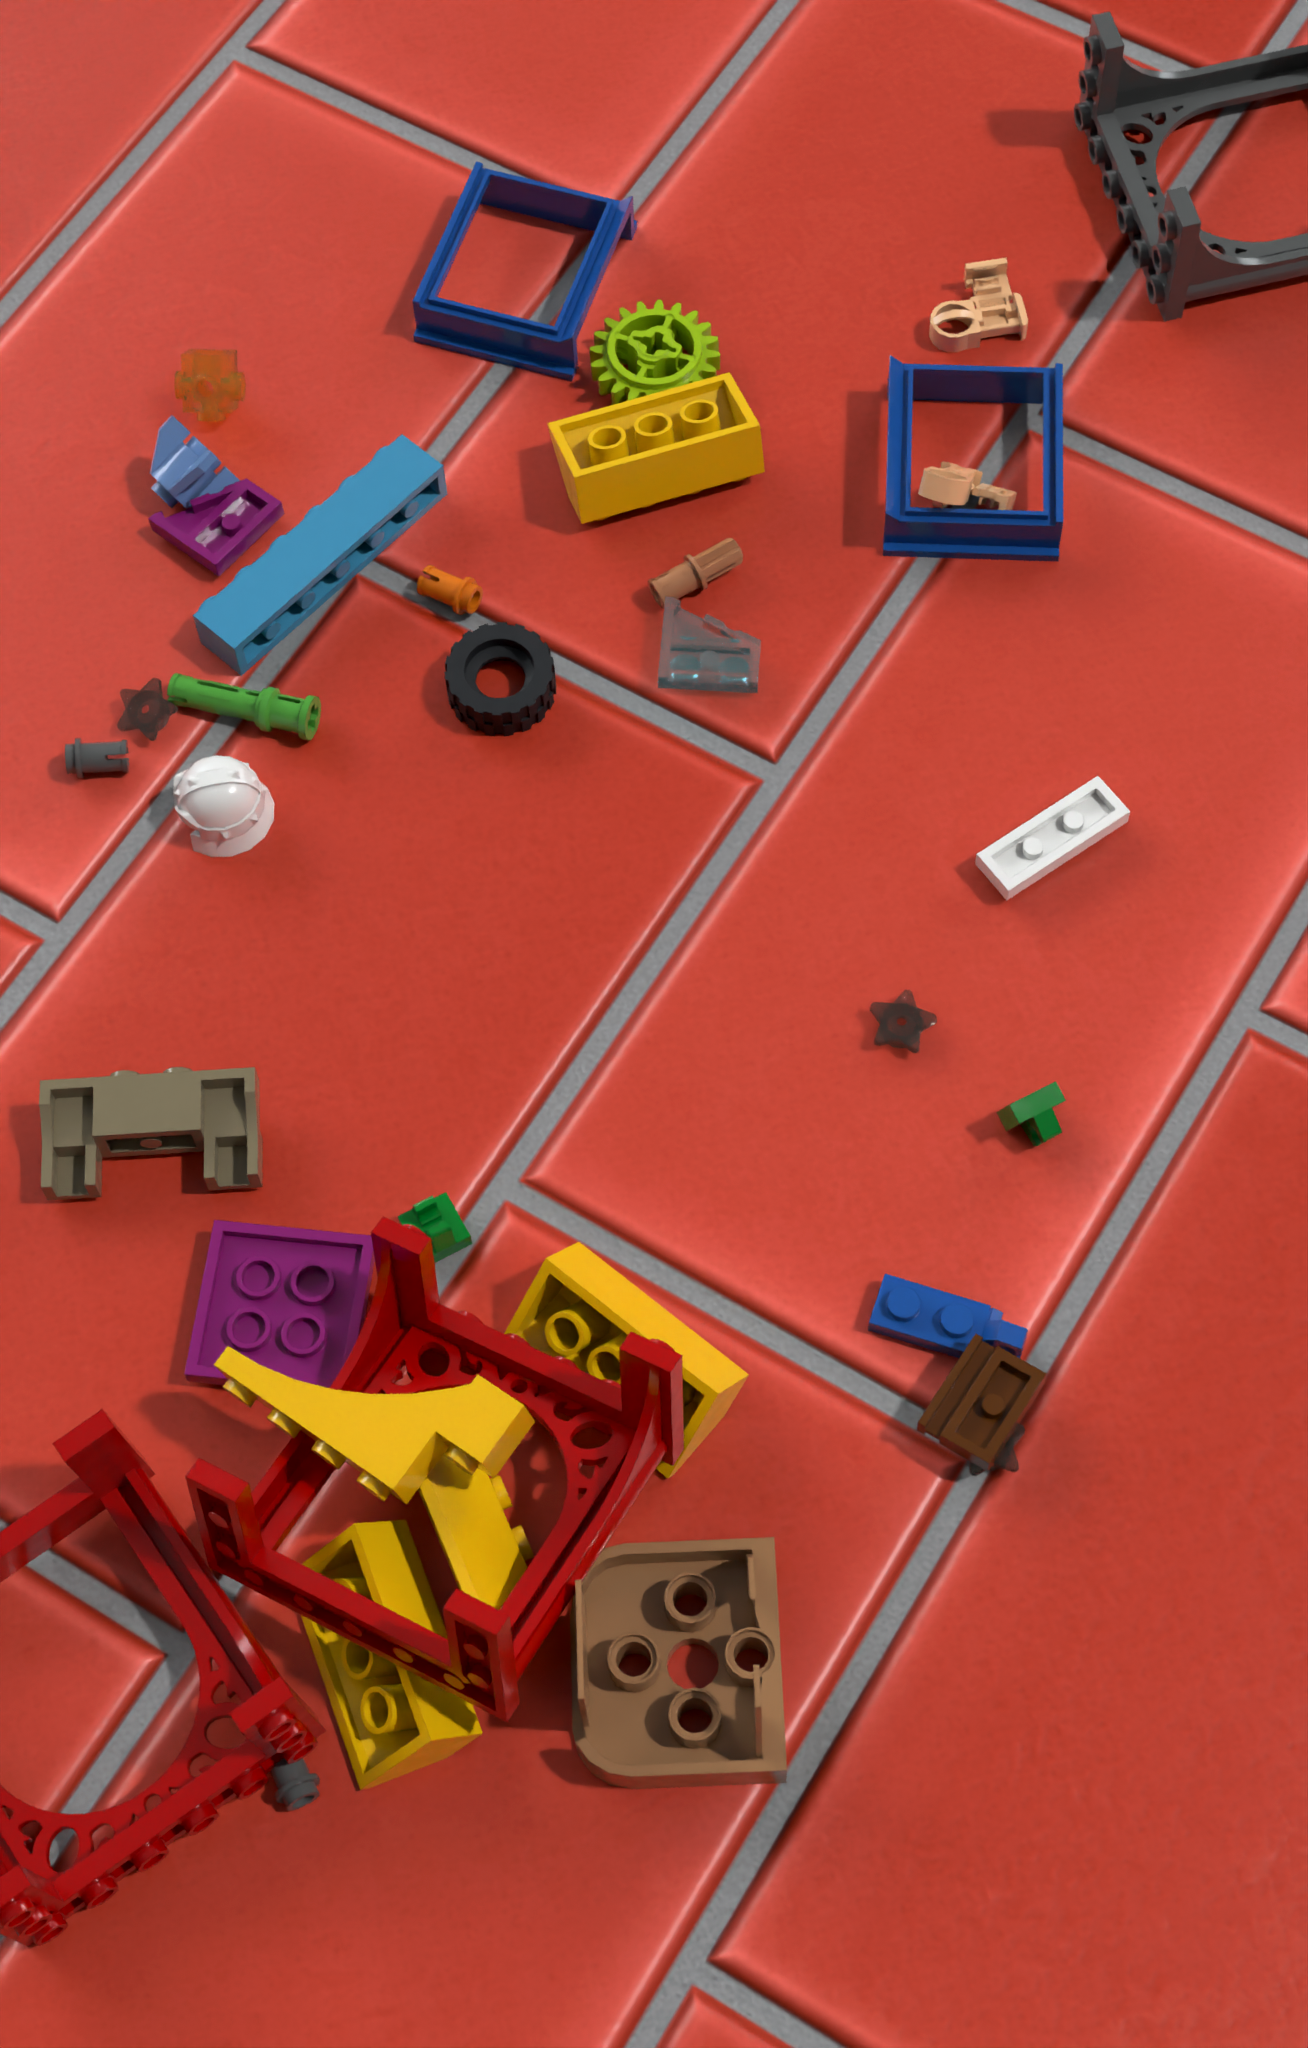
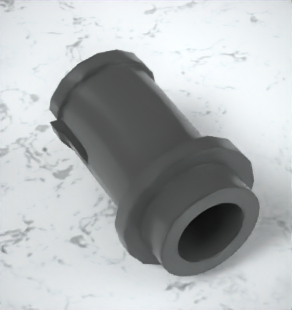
[65,738,129,779]
[270,1758,320,1811]

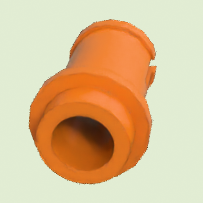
[417,565,483,615]

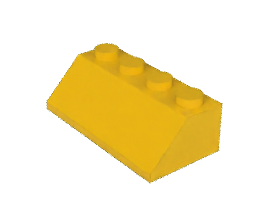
[547,372,765,524]
[504,1242,749,1478]
[418,1447,534,1610]
[301,1520,483,1790]

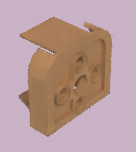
[570,1537,787,1789]

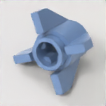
[150,415,240,508]

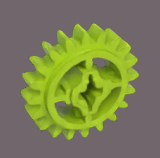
[590,300,720,405]

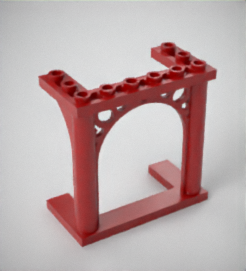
[185,1216,684,1722]
[0,1409,326,1947]

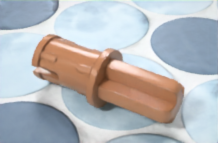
[648,538,743,608]

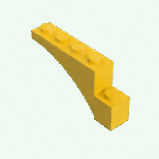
[214,1346,535,1505]

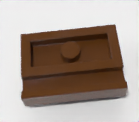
[917,1333,1047,1472]

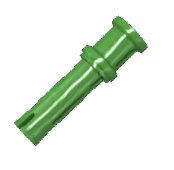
[167,673,321,740]

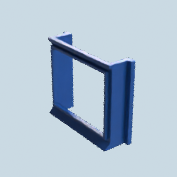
[413,162,637,381]
[883,355,1063,562]

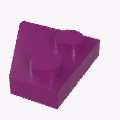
[148,478,285,576]

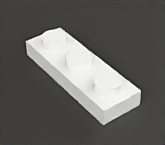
[975,776,1130,900]

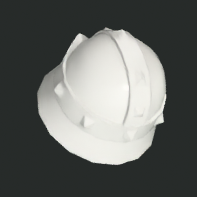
[173,755,275,857]

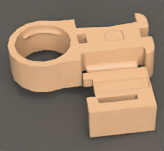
[929,258,1028,352]
[918,461,1017,510]

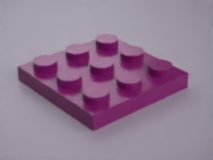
[184,1220,375,1388]

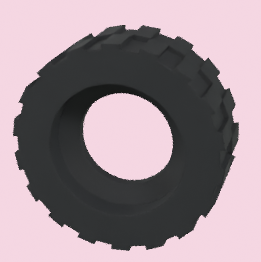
[444,622,556,736]

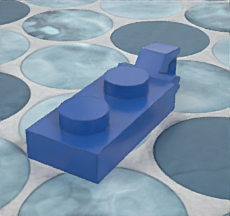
[868,1274,1028,1358]

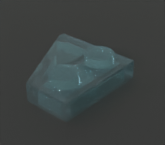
[658,597,761,693]

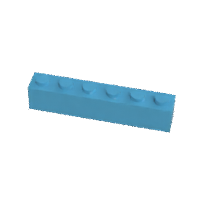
[193,434,447,676]

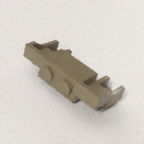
[39,1067,263,1200]

